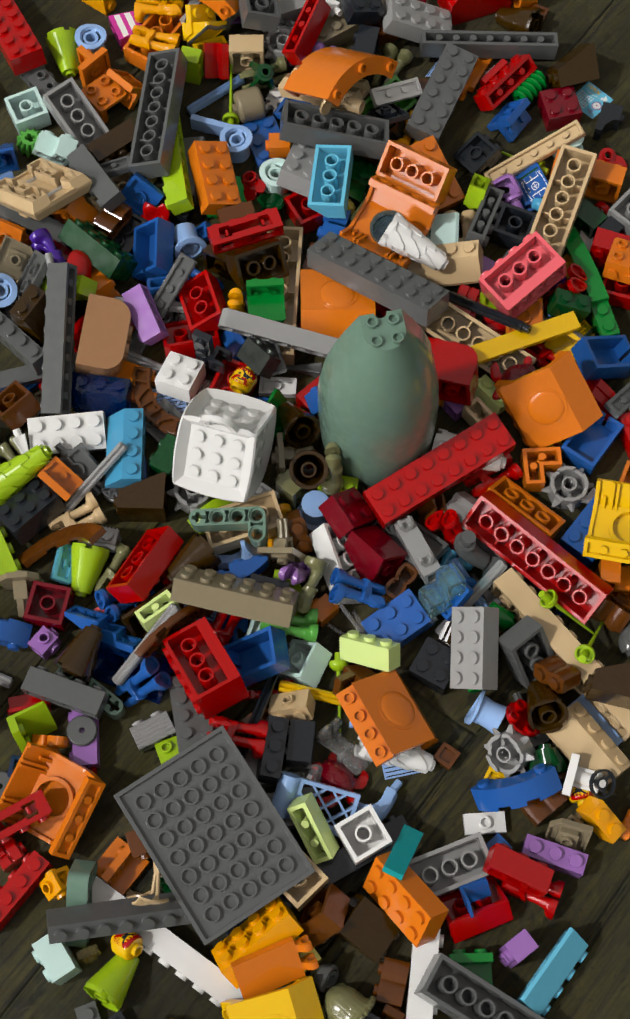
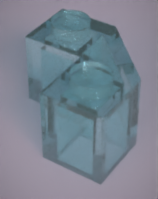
[418,562,466,618]

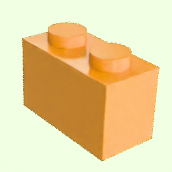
[576,795,626,844]

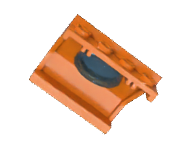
[339,174,440,269]

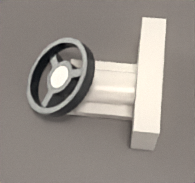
[562,753,616,799]

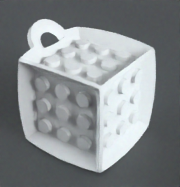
[172,388,276,503]

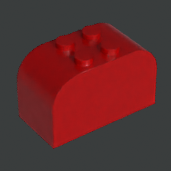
[437,0,512,26]
[428,337,479,406]

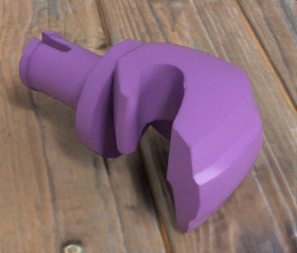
[492,173,524,209]

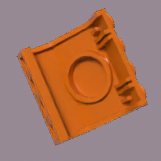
[300,269,376,338]
[494,351,603,448]
[336,669,439,768]
[0,742,106,860]

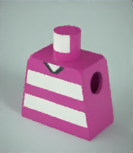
[108,11,148,51]

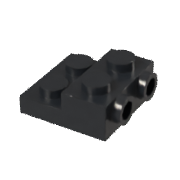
[452,131,503,175]

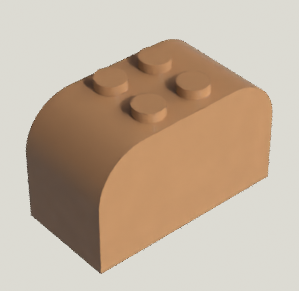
[75,293,133,380]

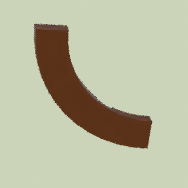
[132,366,181,436]
[17,523,107,568]
[134,605,214,658]

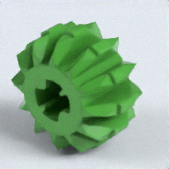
[17,128,41,158]

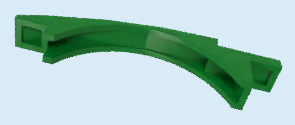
[564,225,620,336]

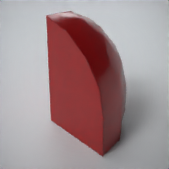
[67,249,91,279]

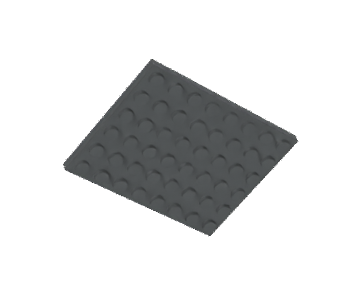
[113,725,315,945]

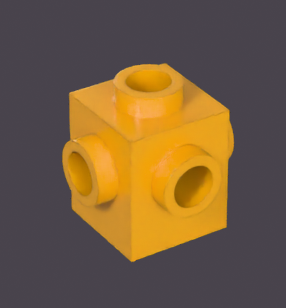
[39,865,69,901]

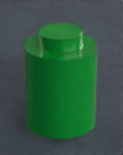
[489,601,516,630]

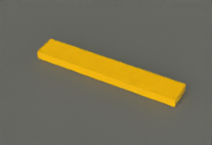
[471,311,581,364]

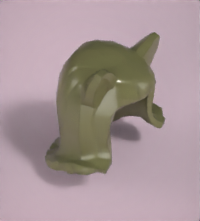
[321,983,376,1019]

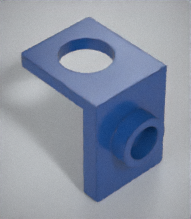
[459,877,491,918]

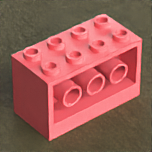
[479,231,567,318]

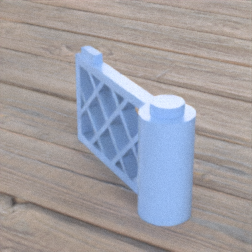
[272,771,361,836]

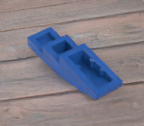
[64,605,142,653]

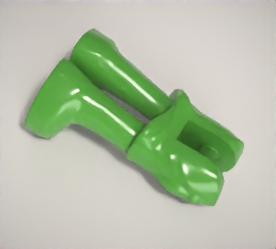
[260,608,318,643]

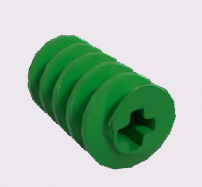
[510,70,547,102]

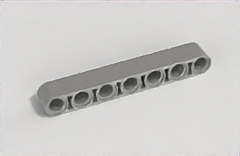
[218,308,338,358]

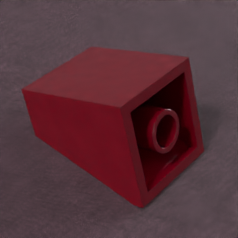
[344,525,408,586]

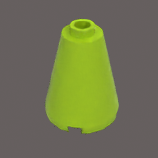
[45,27,79,78]
[71,542,110,598]
[83,955,140,1012]

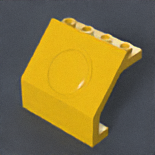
[582,478,630,564]
[220,976,324,1019]

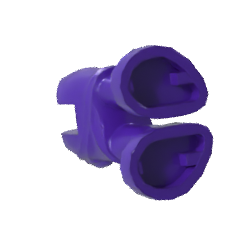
[29,228,67,263]

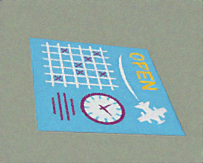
[576,82,613,119]

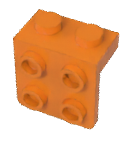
[81,74,127,124]
[602,237,630,285]

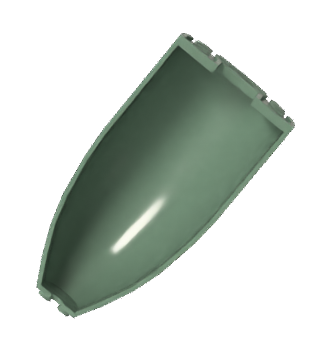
[318,309,439,489]

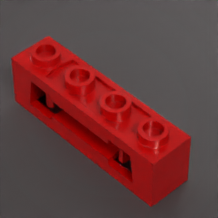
[207,207,284,255]
[0,789,53,844]

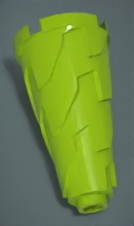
[0,444,53,506]

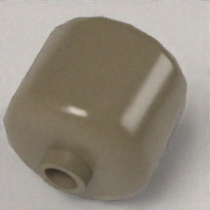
[232,86,266,123]

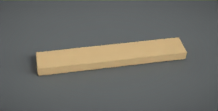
[483,120,586,187]

